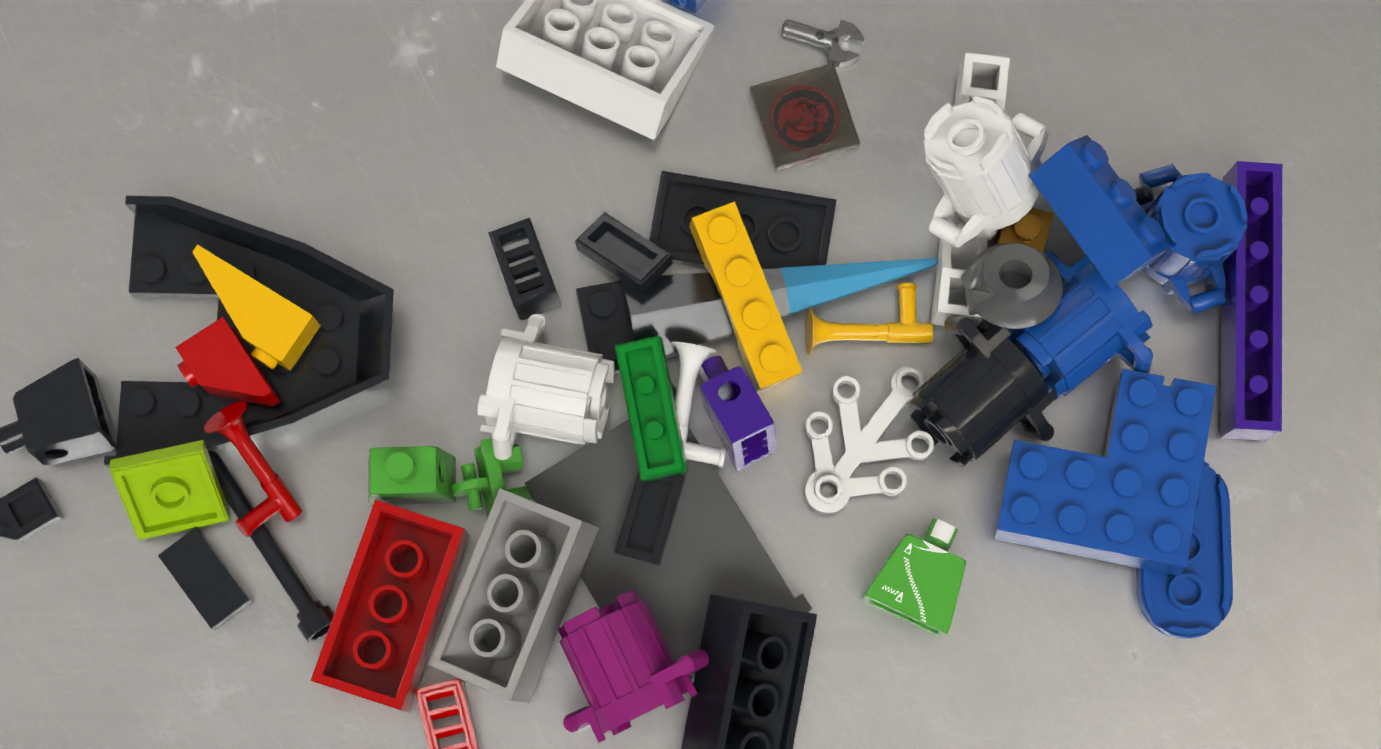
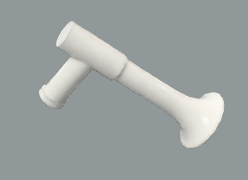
[670,342,726,468]

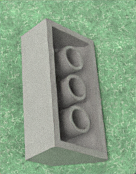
[428,488,599,703]

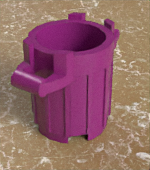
[557,590,709,743]

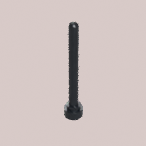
[208,450,334,642]

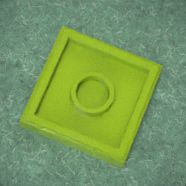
[109,440,230,540]

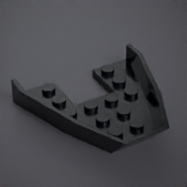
[104,196,394,468]

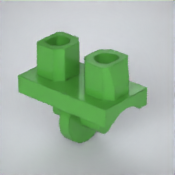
[451,438,531,518]

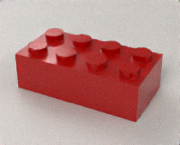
[310,500,470,713]

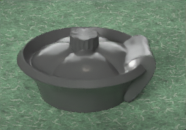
[961,243,1063,329]

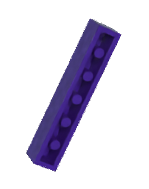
[1220,161,1283,441]

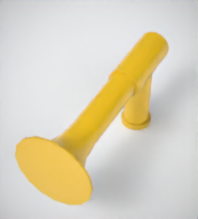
[805,283,933,355]

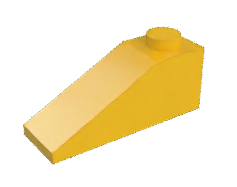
[193,244,321,371]

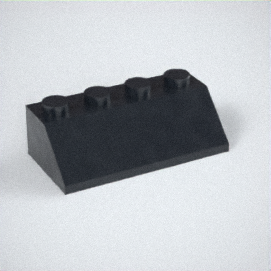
[681,594,817,749]

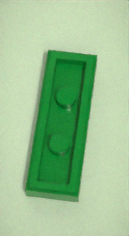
[615,336,689,482]

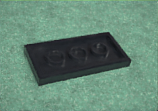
[649,171,837,269]

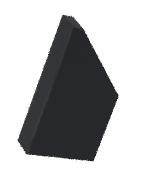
[0,477,63,542]

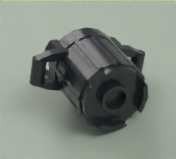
[906,315,1057,467]

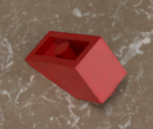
[175,317,281,406]

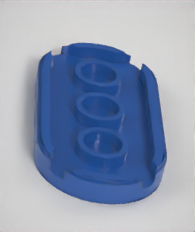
[1136,461,1233,639]

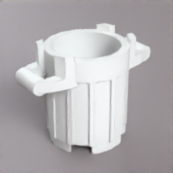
[923,96,1050,248]
[477,314,615,460]

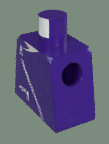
[699,356,777,471]

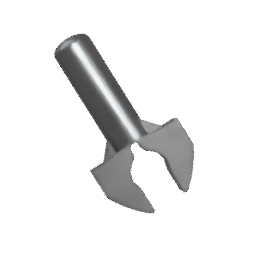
[781,19,865,69]

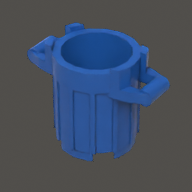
[1139,164,1248,314]
[1007,252,1153,401]

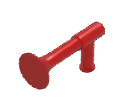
[204,401,302,537]

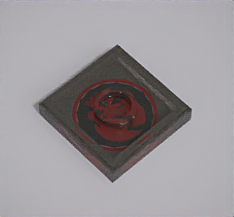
[749,63,860,172]

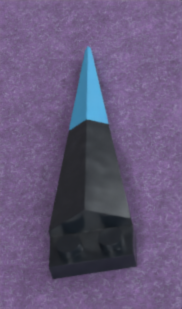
[576,258,939,375]

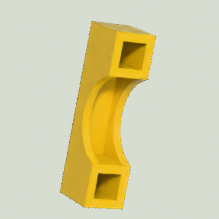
[689,201,803,392]

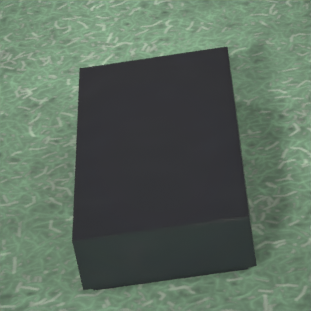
[575,212,673,293]
[615,471,686,566]
[158,527,253,630]

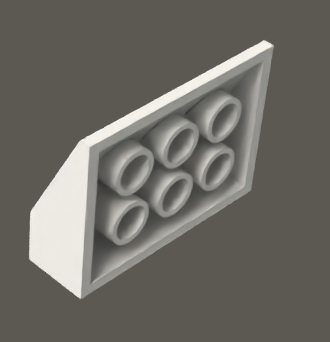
[496,0,715,140]

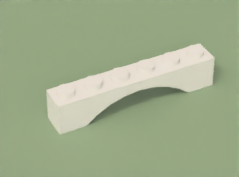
[931,52,1010,327]

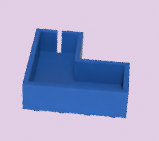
[995,369,1216,576]

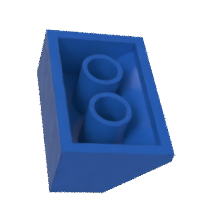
[1028,135,1170,288]

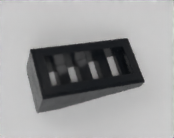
[488,217,561,320]

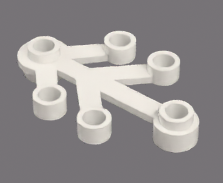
[805,365,934,514]

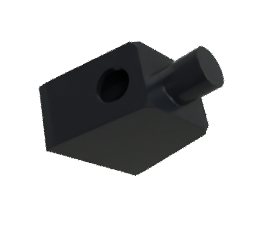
[0,358,117,465]

